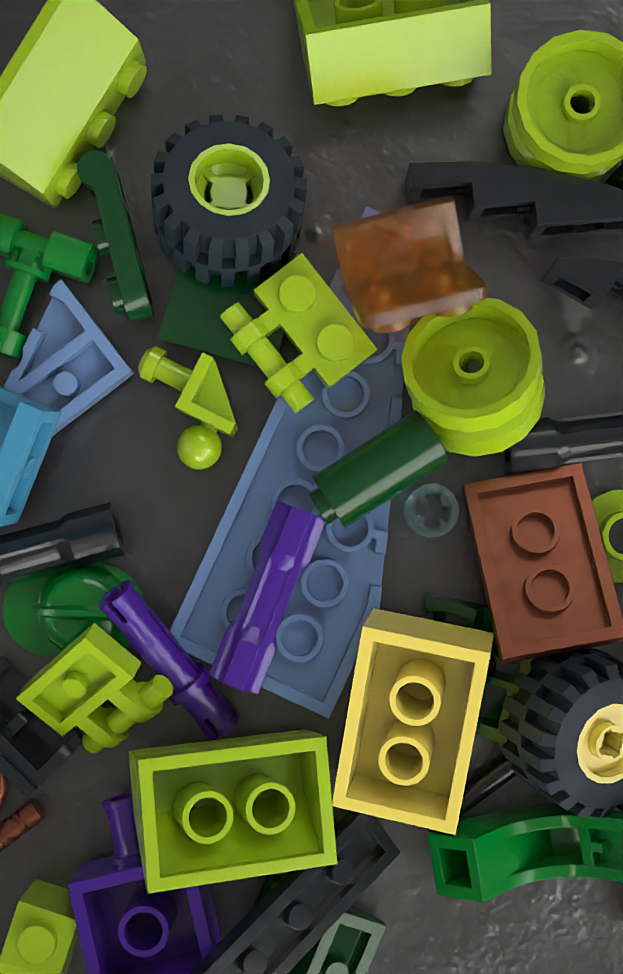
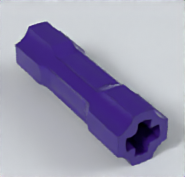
[209,501,326,694]

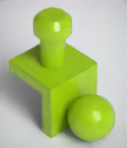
[138,346,239,470]

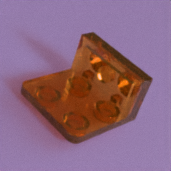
[330,196,488,333]

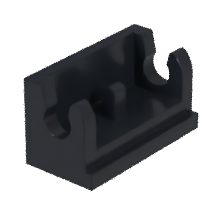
[0,656,83,799]

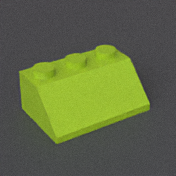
[0,0,147,210]
[293,0,492,106]
[129,729,337,893]

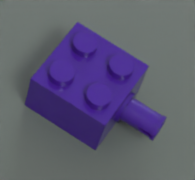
[67,791,222,974]

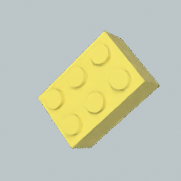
[332,608,494,835]

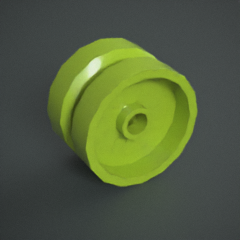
[503,30,623,181]
[401,296,545,457]

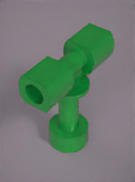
[0,213,100,361]

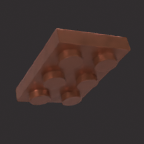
[462,463,623,664]

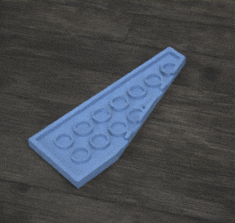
[170,206,421,719]

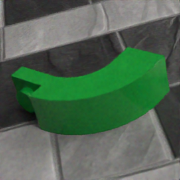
[427,803,623,903]

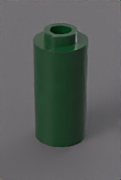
[308,410,449,528]

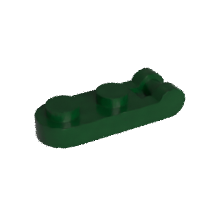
[77,150,155,322]

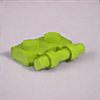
[220,253,378,414]
[16,623,173,754]

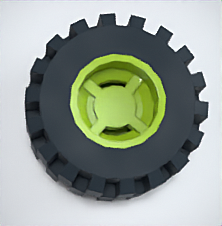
[150,114,307,287]

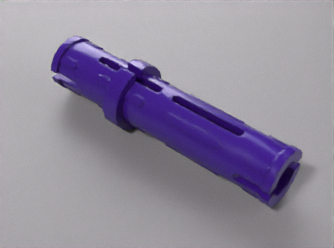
[98,580,239,741]

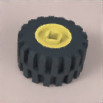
[500,648,623,818]

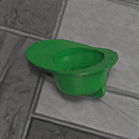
[2,563,143,657]

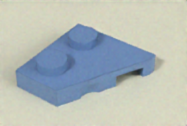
[4,280,135,436]

